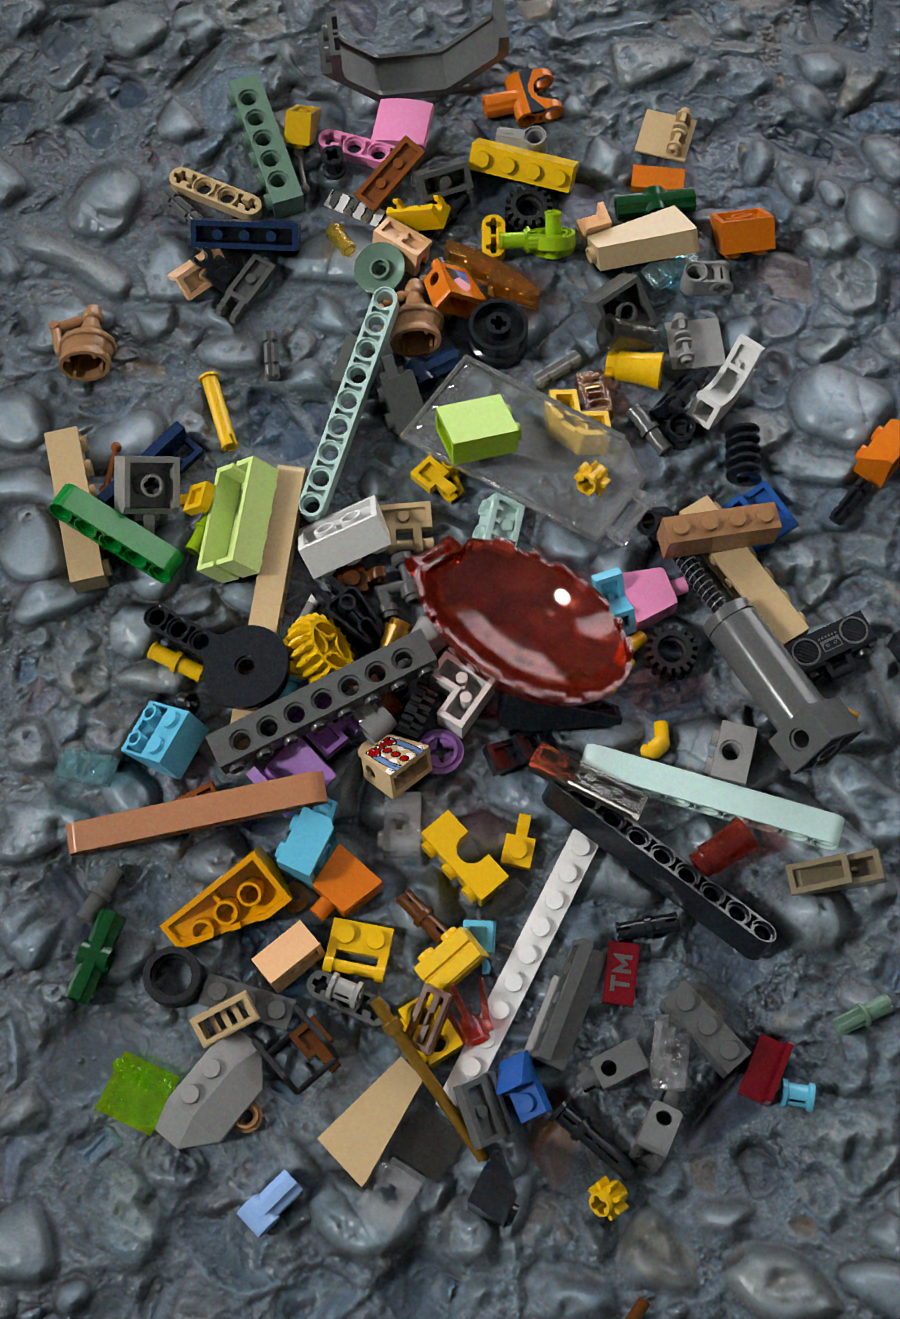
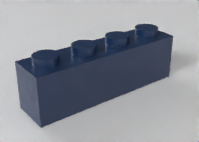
[190,218,301,251]

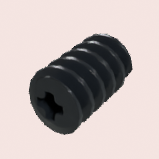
[724,422,762,487]

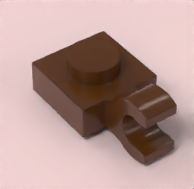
[336,564,388,595]
[289,1016,341,1074]

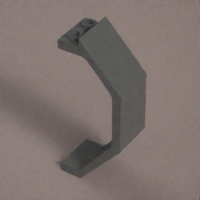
[317,0,509,103]

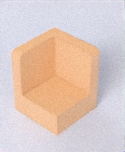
[576,201,612,247]

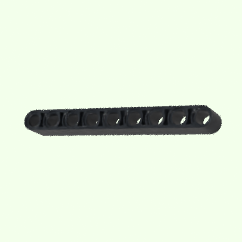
[542,771,777,961]

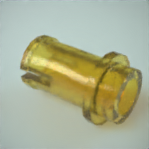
[325,222,356,257]

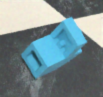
[591,567,637,640]

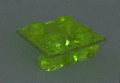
[94,1050,180,1137]

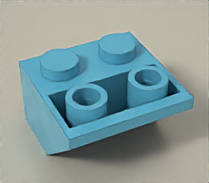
[121,700,209,780]

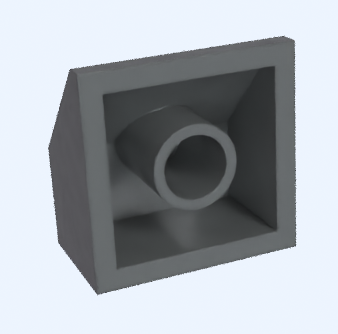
[580,273,659,351]

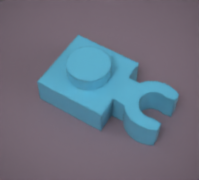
[463,920,496,974]

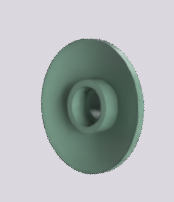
[354,242,406,294]

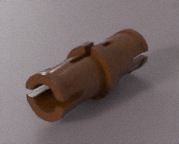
[396,888,449,946]

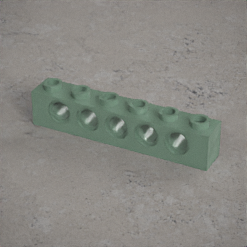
[227,73,306,219]

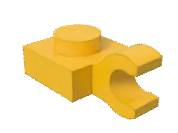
[410,455,459,504]
[180,481,215,516]
[500,813,536,871]

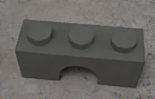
[659,980,751,1079]

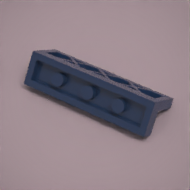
[97,421,204,521]

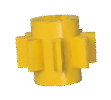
[573,460,611,497]
[588,1176,629,1221]

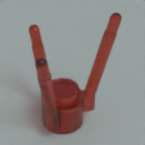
[433,977,494,1047]

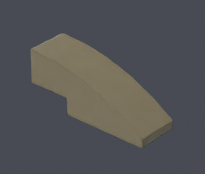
[785,848,887,896]

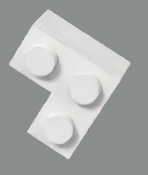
[429,651,495,739]

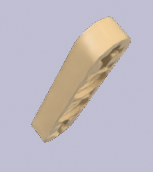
[169,167,263,220]

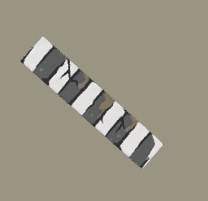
[324,190,421,233]

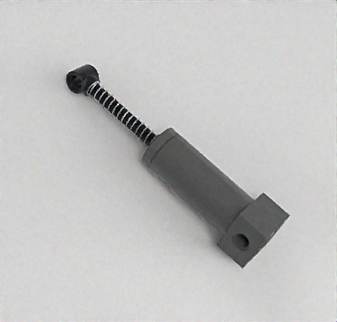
[635,506,864,774]

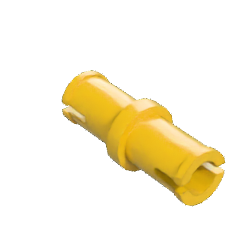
[147,642,203,683]

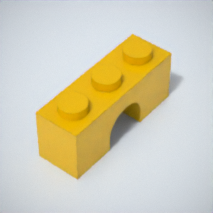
[421,810,509,907]

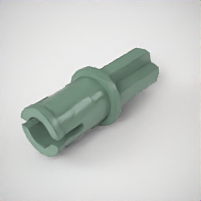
[832,993,894,1036]

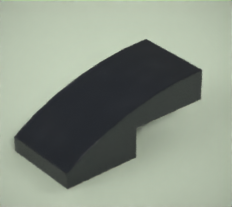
[482,731,552,777]

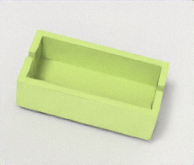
[196,456,279,583]

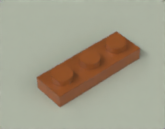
[354,135,426,214]

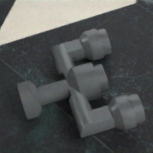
[374,551,454,623]

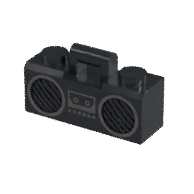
[784,610,878,682]

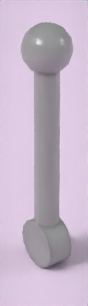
[293,149,310,194]

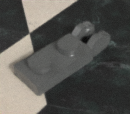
[216,254,278,325]

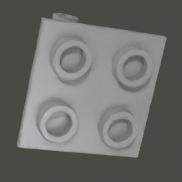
[664,313,726,371]

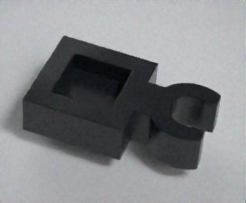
[190,246,239,294]

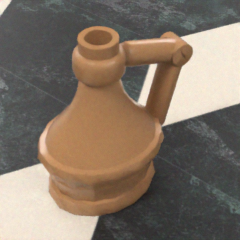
[379,278,445,357]
[48,304,118,381]

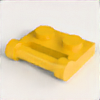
[322,917,395,984]

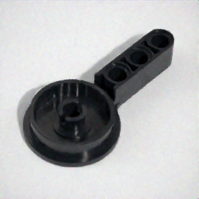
[143,604,290,711]

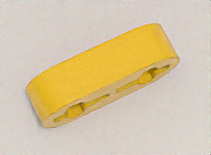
[482,214,505,264]

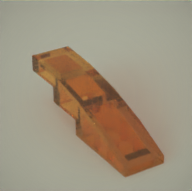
[444,239,541,310]

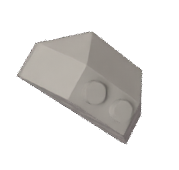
[155,1030,263,1150]

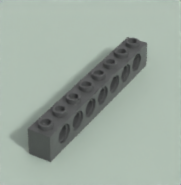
[205,628,439,774]

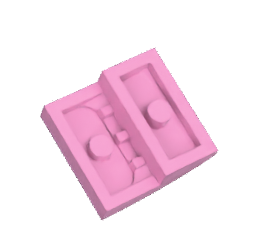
[371,98,435,149]

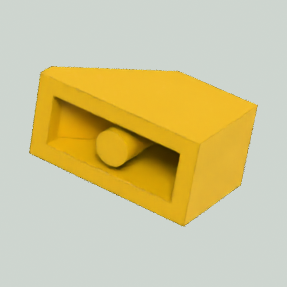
[284,104,322,149]

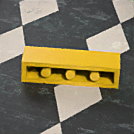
[468,138,579,193]

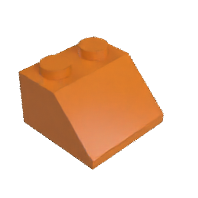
[710,207,776,258]
[853,419,900,489]

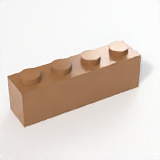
[657,502,782,559]

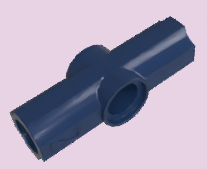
[404,347,463,393]

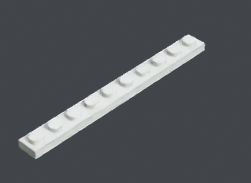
[435,828,599,1117]

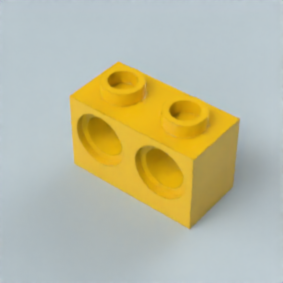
[398,993,464,1068]

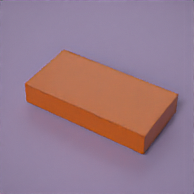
[630,164,685,193]

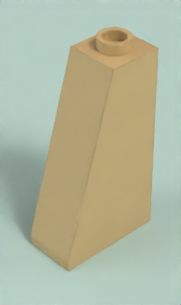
[585,205,699,271]
[317,1056,424,1189]

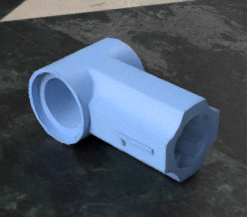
[237,1169,304,1238]

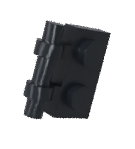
[649,367,710,420]

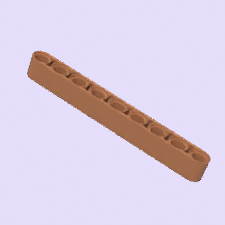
[65,771,328,856]

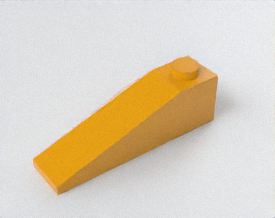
[159,845,293,948]

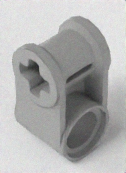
[679,260,733,296]

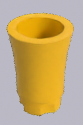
[605,351,664,391]

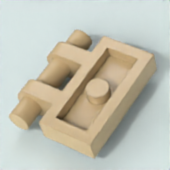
[379,501,434,555]

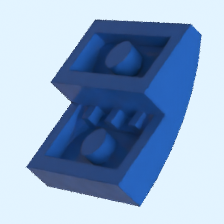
[721,480,799,553]

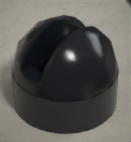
[174,691,200,714]

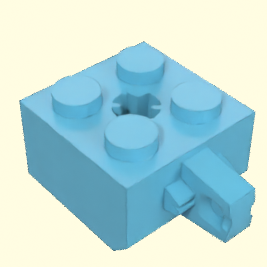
[275,798,339,890]

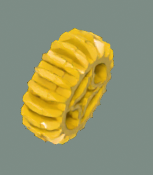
[286,612,355,684]

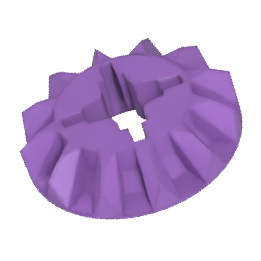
[419,729,464,776]

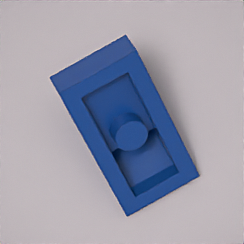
[496,1050,552,1124]

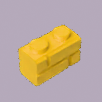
[414,926,489,995]

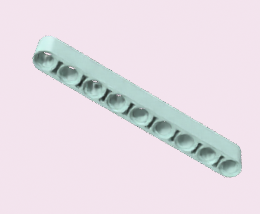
[299,286,399,523]
[578,744,845,850]

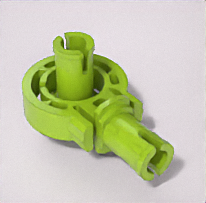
[499,210,576,259]

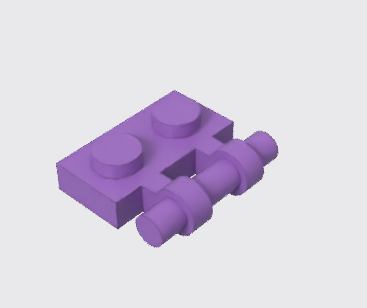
[291,698,362,761]

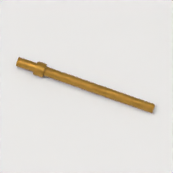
[370,996,489,1163]

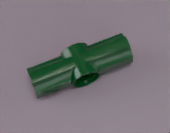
[614,185,696,220]
[64,909,126,1006]

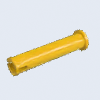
[198,371,239,452]

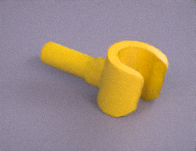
[441,459,465,495]

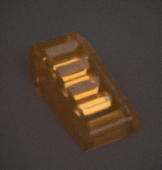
[575,369,614,420]

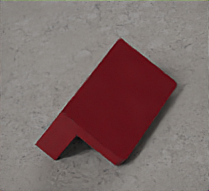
[736,1034,794,1107]

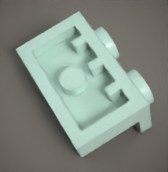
[472,492,526,558]

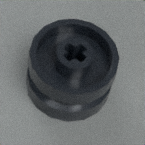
[469,298,528,370]

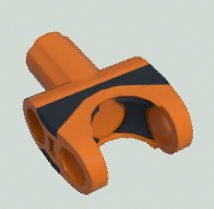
[482,68,563,128]

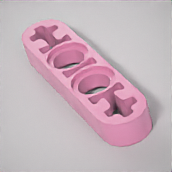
[318,129,414,174]

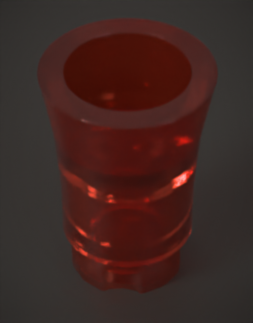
[689,816,760,877]

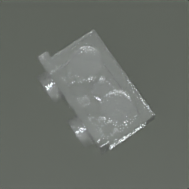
[650,1014,692,1091]

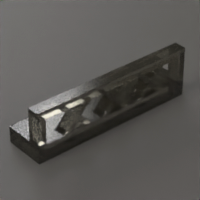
[528,742,649,822]

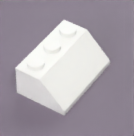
[298,495,391,579]

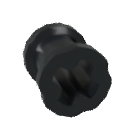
[321,145,346,180]

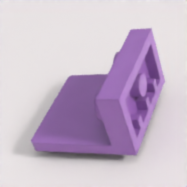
[246,736,337,818]

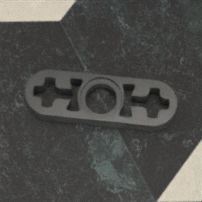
[307,971,391,1028]

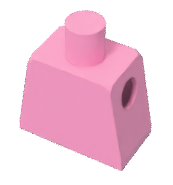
[622,567,689,633]

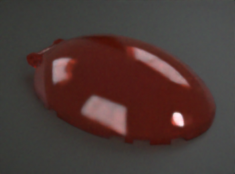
[405,536,634,707]

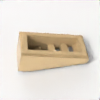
[189,990,261,1048]

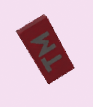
[601,940,640,1008]

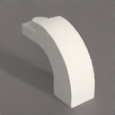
[686,334,766,430]

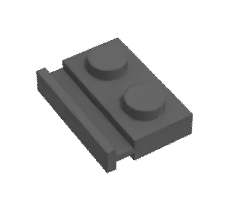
[453,1070,515,1150]

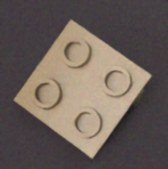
[634,107,697,163]

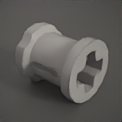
[325,972,365,1010]

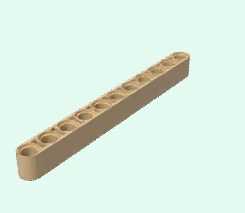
[230,464,307,750]

